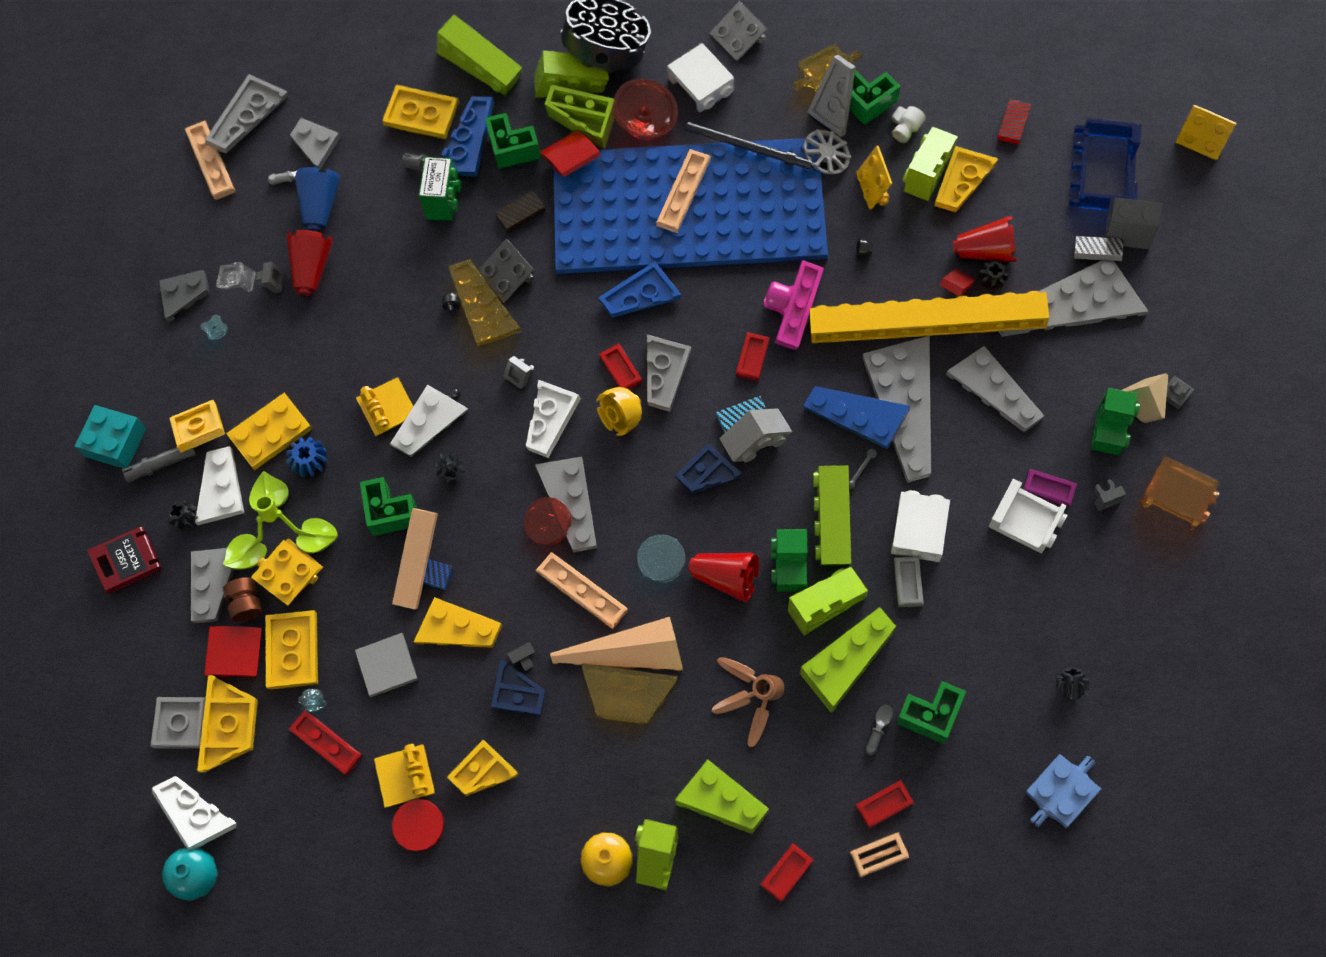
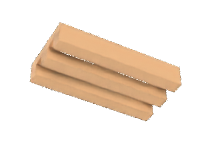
[850,832,909,878]

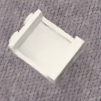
[668,43,734,112]
[988,479,1067,554]
[891,491,950,562]

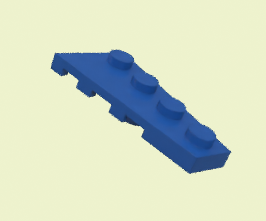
[441,97,495,177]
[803,386,910,449]

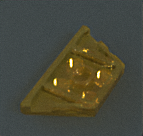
[582,663,678,724]

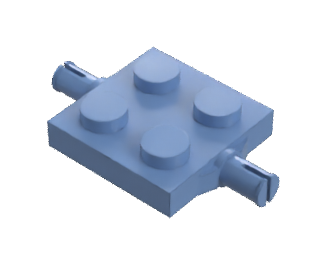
[1026,754,1101,829]

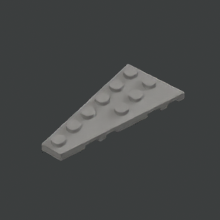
[998,260,1148,336]
[862,336,931,483]

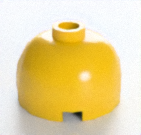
[596,387,642,436]
[581,833,633,886]

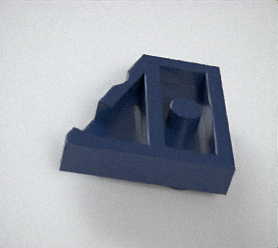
[675,443,742,494]
[491,660,546,716]

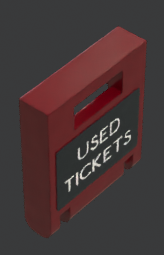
[87,527,162,595]

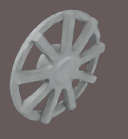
[804,129,851,174]

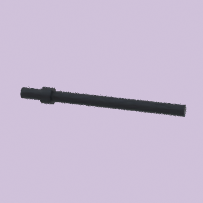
[686,122,813,170]

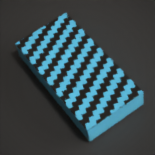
[716,396,766,433]

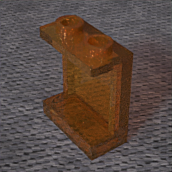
[1139,456,1219,530]

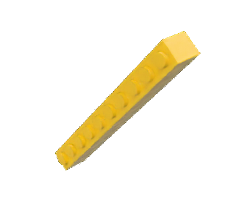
[810,291,1049,343]

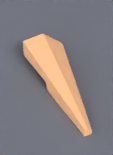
[550,617,683,671]

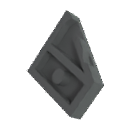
[159,270,209,322]

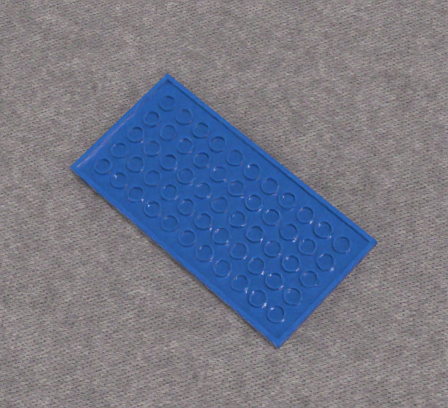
[554,137,828,274]

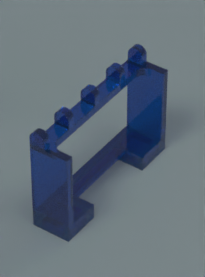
[1069,118,1142,211]

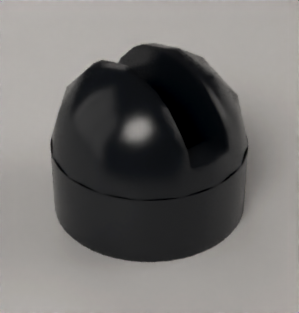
[856,238,874,257]
[442,292,461,311]

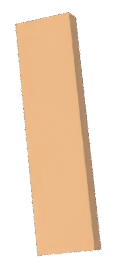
[185,121,236,200]
[656,149,711,233]
[392,508,438,609]
[536,552,628,629]

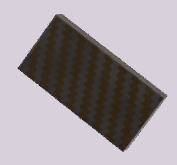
[495,191,545,233]

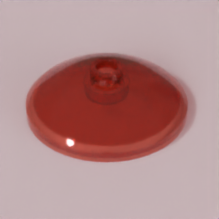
[613,78,678,140]

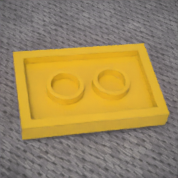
[382,85,459,139]
[226,393,312,471]
[266,610,318,689]

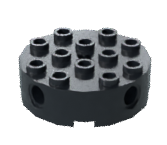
[561,0,651,73]

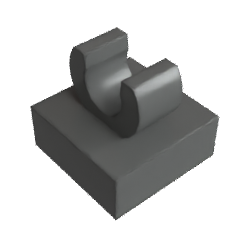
[255,262,284,293]
[503,356,534,389]
[1166,376,1194,410]
[1094,479,1126,511]
[507,642,535,671]

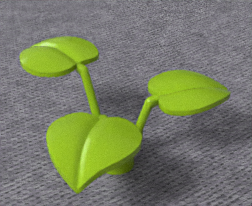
[223,471,338,570]

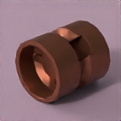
[223,578,263,622]

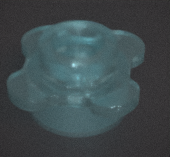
[201,315,228,340]
[298,689,326,711]

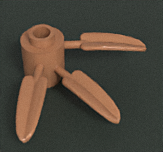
[712,657,784,747]

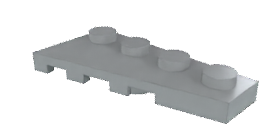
[205,75,288,153]
[946,346,1044,432]
[535,457,597,552]

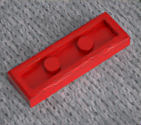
[289,710,363,776]

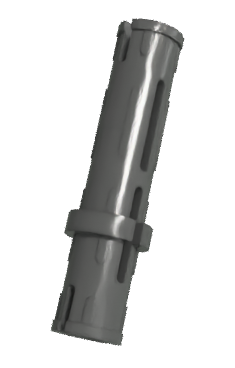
[122,447,196,483]

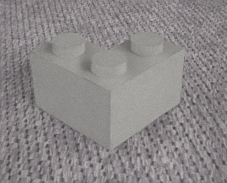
[719,409,792,462]

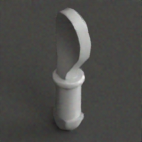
[268,171,297,185]

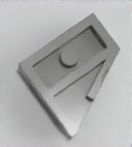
[290,118,340,171]

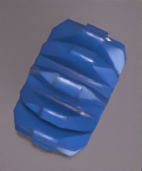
[286,436,327,478]

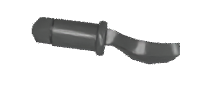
[865,705,893,756]

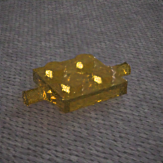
[794,43,862,93]

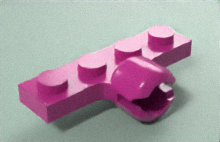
[764,260,824,351]

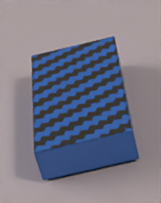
[423,559,454,591]

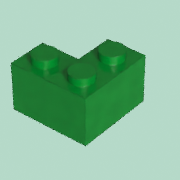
[849,70,901,125]
[485,113,541,169]
[1090,388,1140,456]
[360,477,417,536]
[771,529,807,592]
[896,681,966,744]

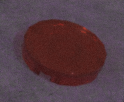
[524,497,572,546]

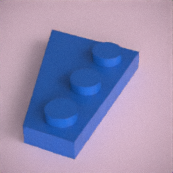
[598,262,681,318]

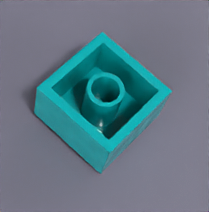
[75,405,147,469]

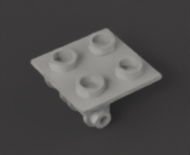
[710,1,767,61]

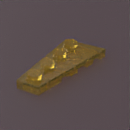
[448,259,521,347]

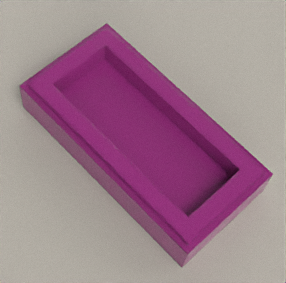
[1023,469,1077,508]

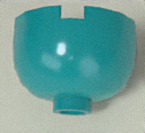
[162,848,218,901]

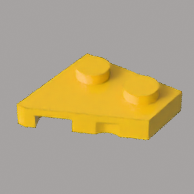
[447,740,519,796]

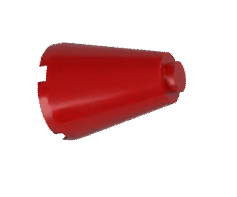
[953,216,1017,263]
[287,230,333,296]
[689,553,760,602]

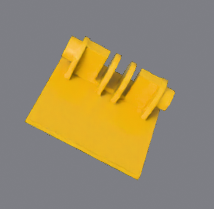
[1175,105,1236,160]
[856,146,892,210]
[356,377,413,436]
[251,540,320,606]
[374,744,435,808]

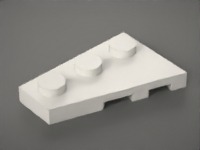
[526,380,581,458]
[390,385,468,457]
[195,446,244,525]
[152,776,236,850]

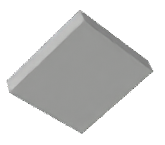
[355,633,418,697]
[150,697,206,749]

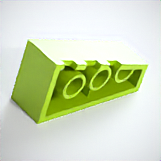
[437,15,522,95]
[813,465,851,566]
[800,607,896,713]

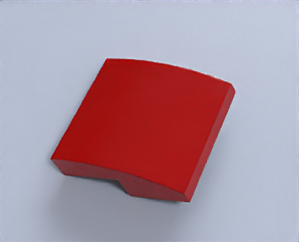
[540,130,601,177]
[204,626,262,678]

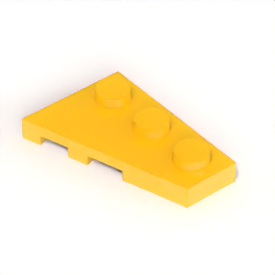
[934,146,998,212]
[414,597,502,648]

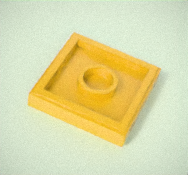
[170,400,225,453]

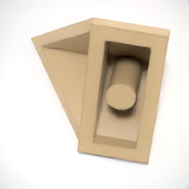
[1123,373,1168,423]

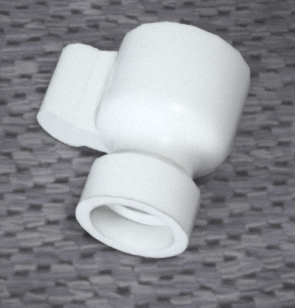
[891,106,926,143]

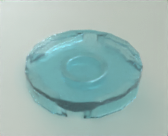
[637,534,686,583]

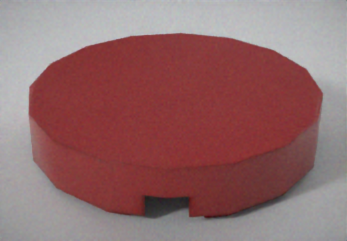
[392,799,444,852]

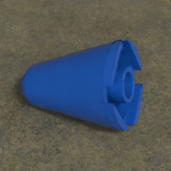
[295,167,340,232]

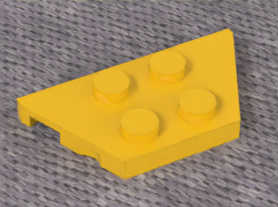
[197,675,258,773]

